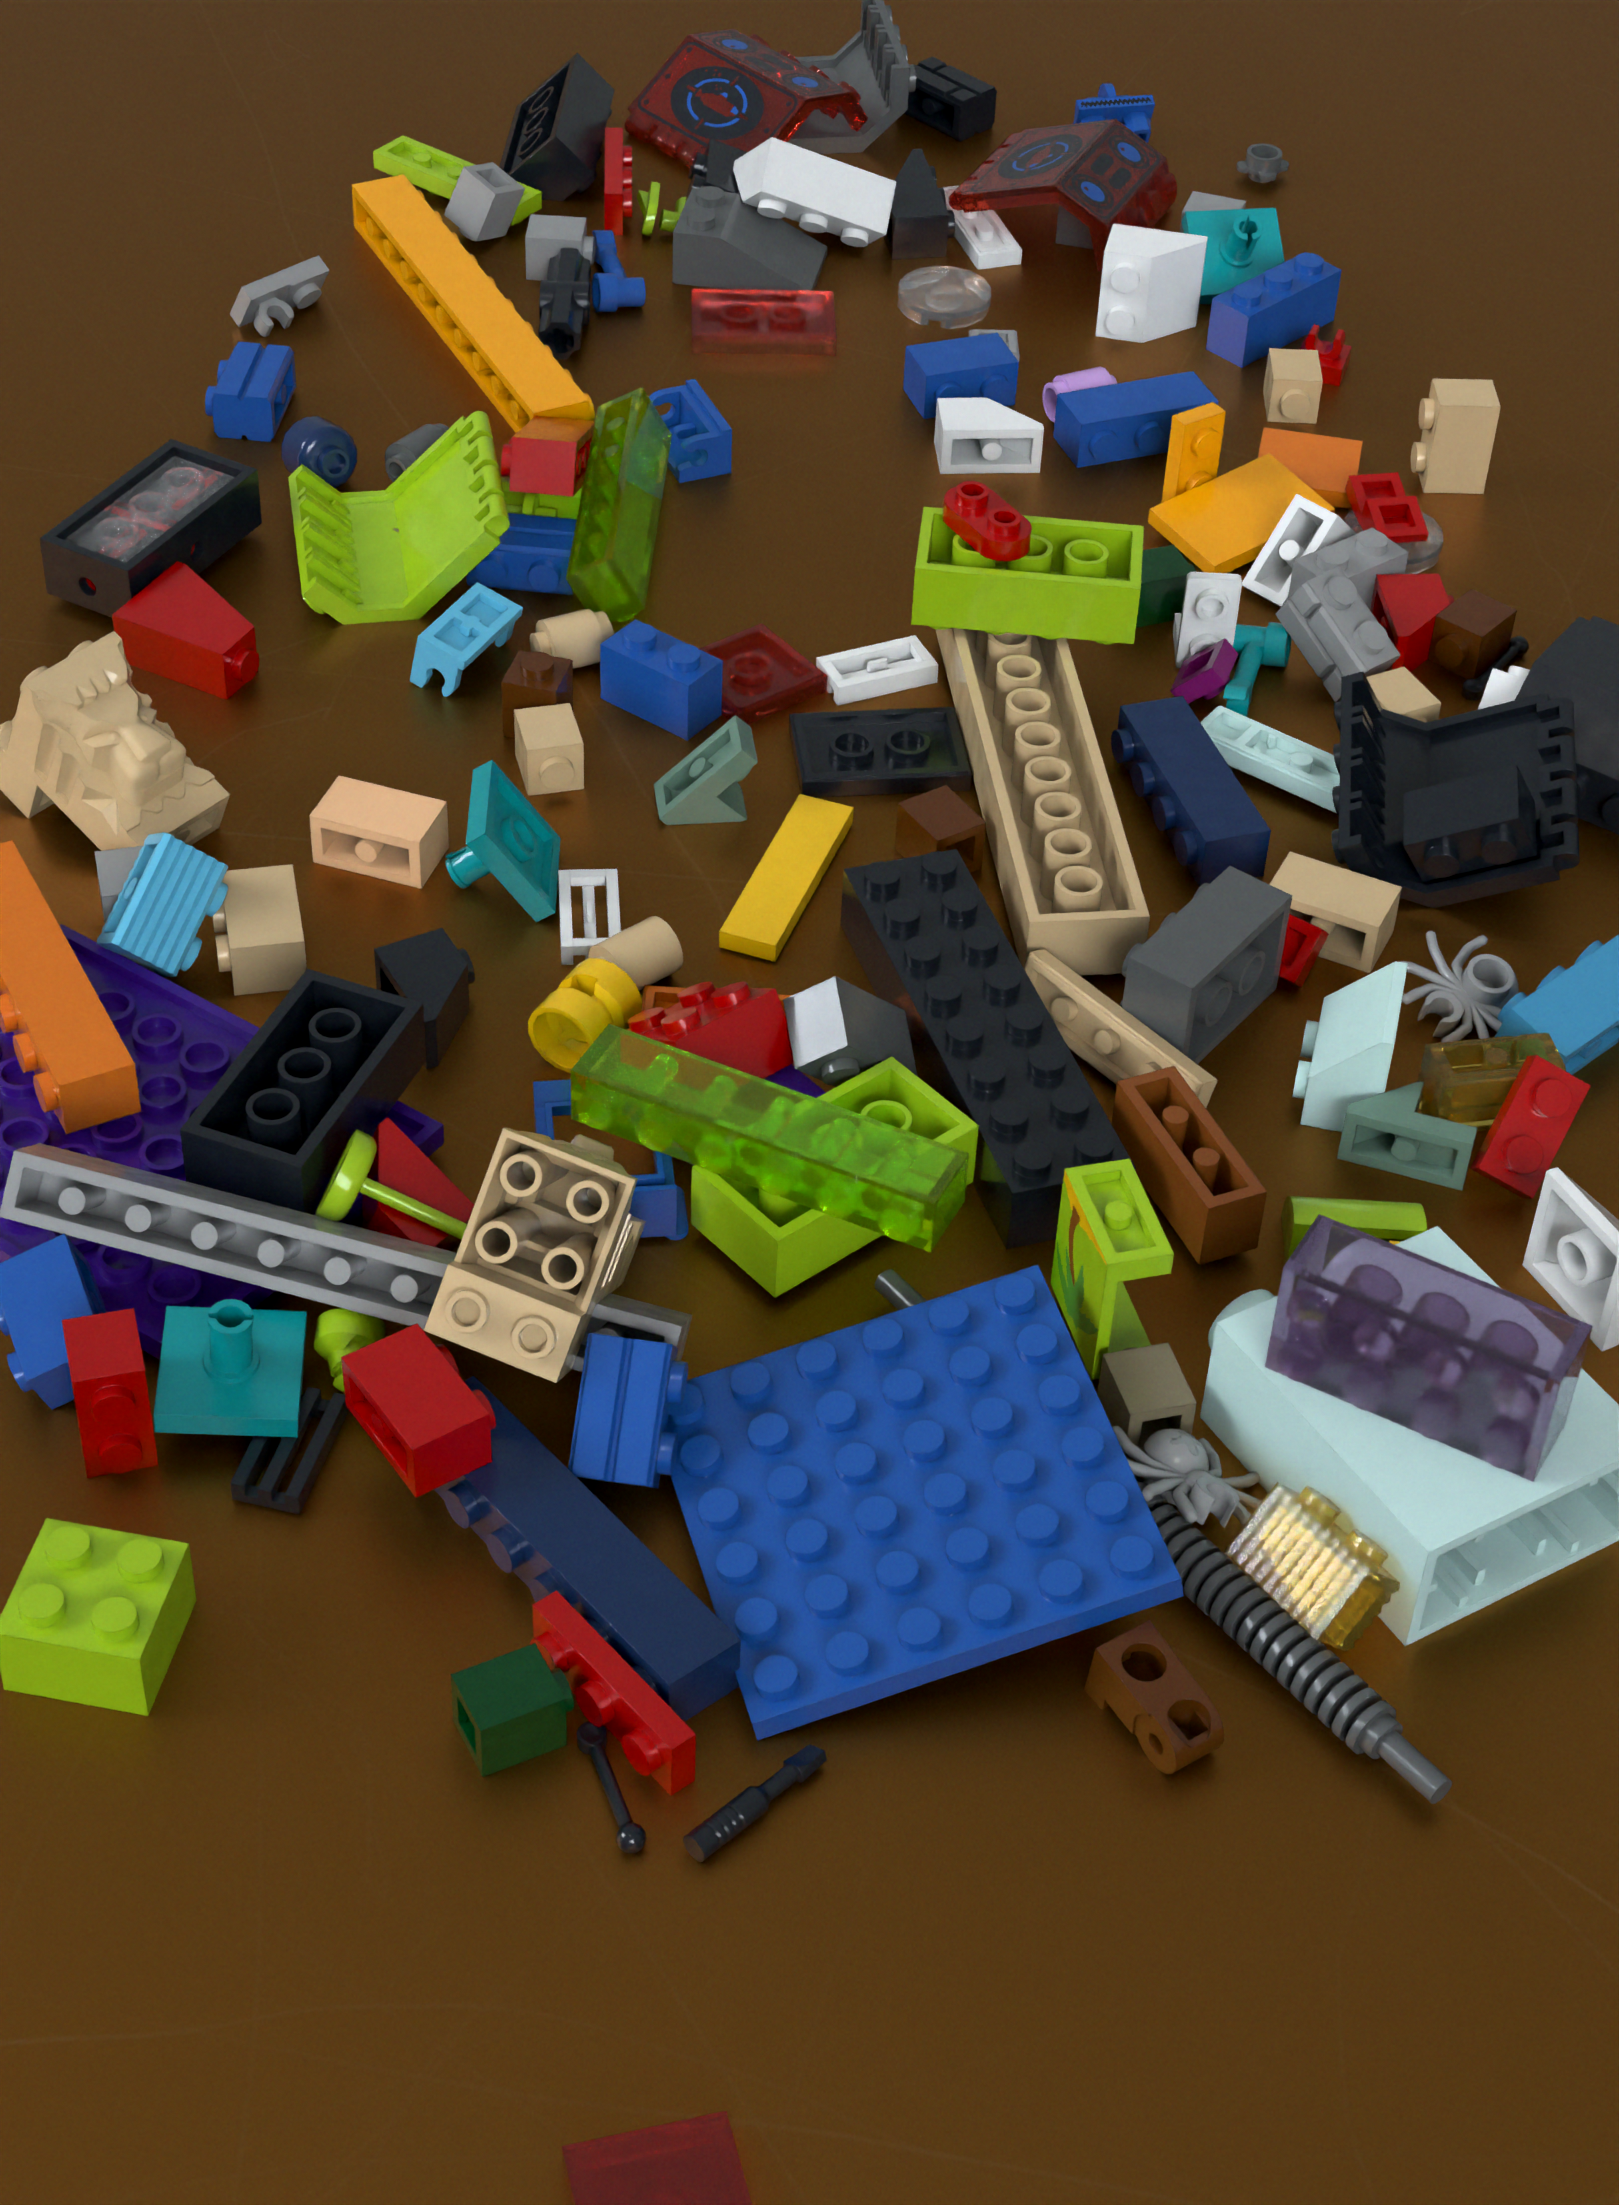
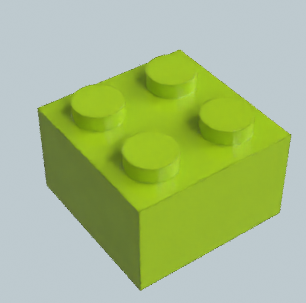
[0,1518,197,1716]

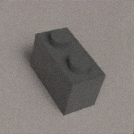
[783,976,918,1087]

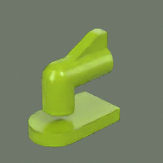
[637,181,686,236]

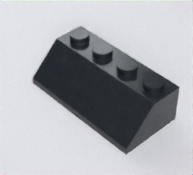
[499,53,615,201]

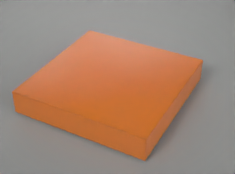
[1258,427,1363,509]

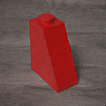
[112,561,260,700]

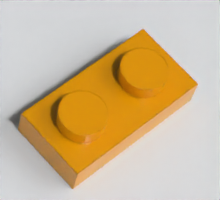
[1161,402,1226,503]

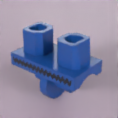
[1069,83,1155,152]

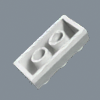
[733,137,896,247]

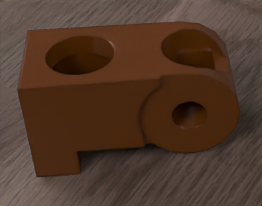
[1084,1620,1224,1774]

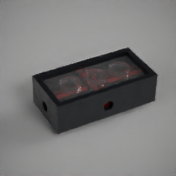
[40,439,262,617]

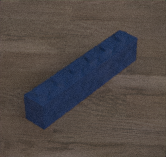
[434,1376,741,1722]

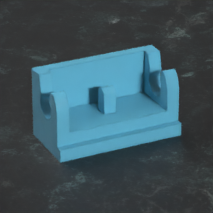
[409,582,523,697]

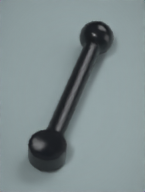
[1461,636,1529,701]
[577,1721,647,1854]

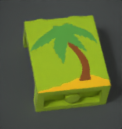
[1050,1158,1174,1380]

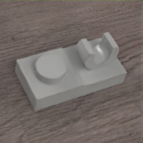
[230,255,330,337]

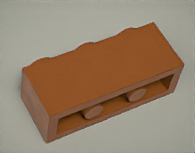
[1111,1066,1267,1265]

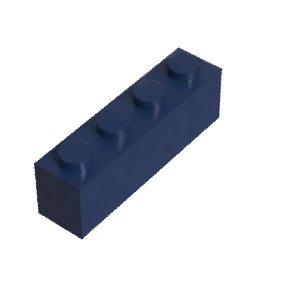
[1111,696,1271,887]

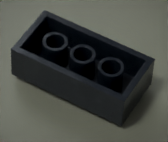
[180,969,426,1215]

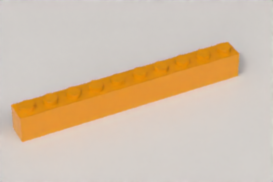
[352,174,595,433]

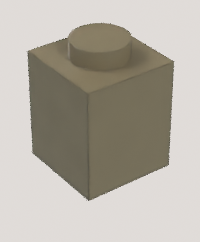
[1097,1343,1197,1460]

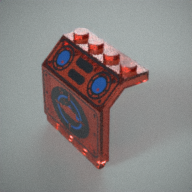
[624,29,869,167]
[948,119,1177,272]

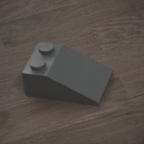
[672,186,827,301]

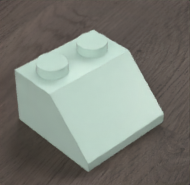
[1292,961,1408,1132]

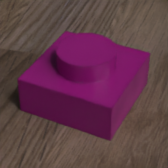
[1170,638,1238,704]

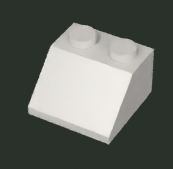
[1095,223,1208,343]

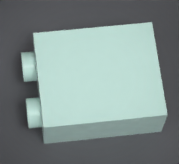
[1200,1226,1619,1646]

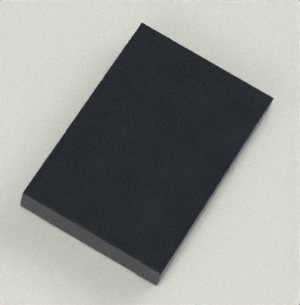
[789,707,972,798]

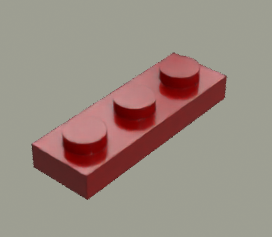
[604,128,632,235]
[530,1590,696,1796]

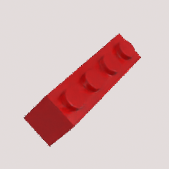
[501,416,597,497]

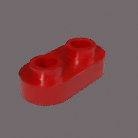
[943,481,1032,561]

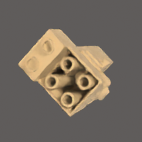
[0,631,230,851]
[424,1127,646,1383]

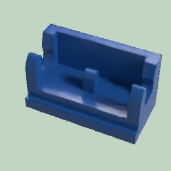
[643,379,732,483]

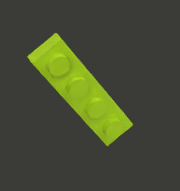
[373,135,542,225]

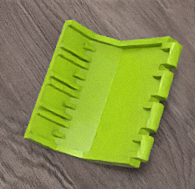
[288,411,510,625]

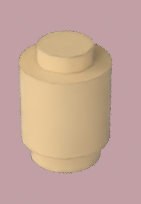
[529,609,614,669]

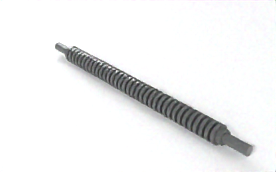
[874,1269,1452,1804]

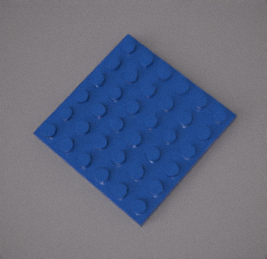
[667,1265,1184,1741]

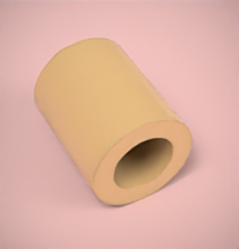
[588,916,683,991]

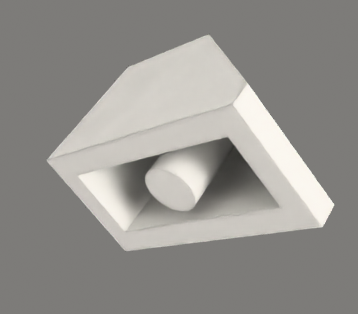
[934,398,1044,474]
[1242,494,1356,607]

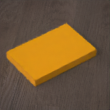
[1148,453,1335,573]

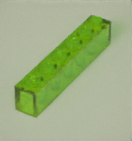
[566,387,672,622]
[571,1024,969,1252]

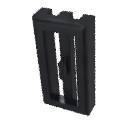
[230,1387,349,1514]

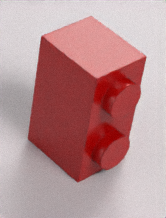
[62,1308,159,1478]
[341,1323,496,1498]

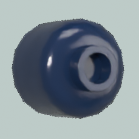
[281,416,357,489]

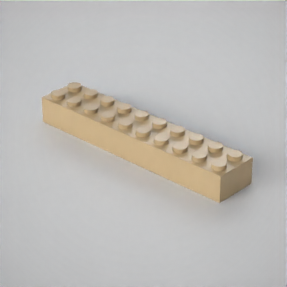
[935,628,1150,975]

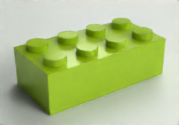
[911,507,1144,645]
[691,1056,979,1298]

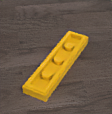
[719,794,854,962]

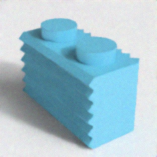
[96,832,228,977]

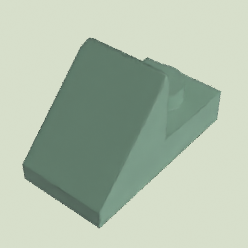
[654,715,758,825]
[1337,1081,1478,1191]

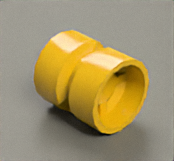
[528,958,642,1074]

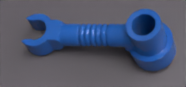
[591,230,646,312]

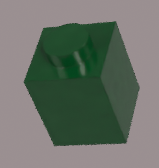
[1136,545,1196,628]
[451,1643,574,1777]

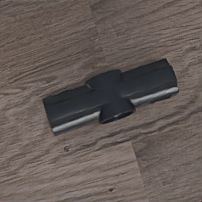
[538,248,591,360]

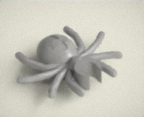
[1399,931,1519,1061]
[1112,1426,1275,1531]

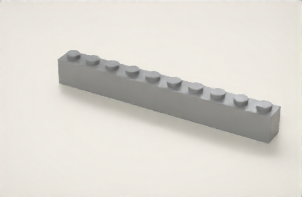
[0,1143,692,1372]

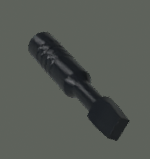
[683,1744,827,1862]

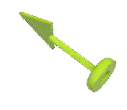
[316,1129,467,1240]

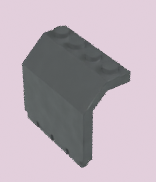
[726,0,916,154]

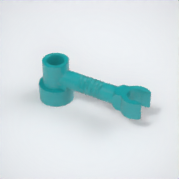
[1223,622,1292,717]

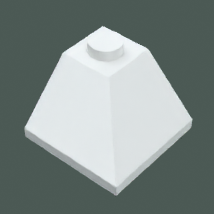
[1522,1167,1619,1351]

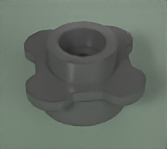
[1236,143,1289,183]

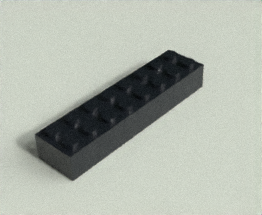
[840,849,1136,1250]

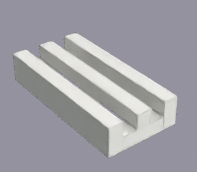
[816,635,939,706]
[558,869,621,965]

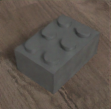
[1119,866,1292,1064]

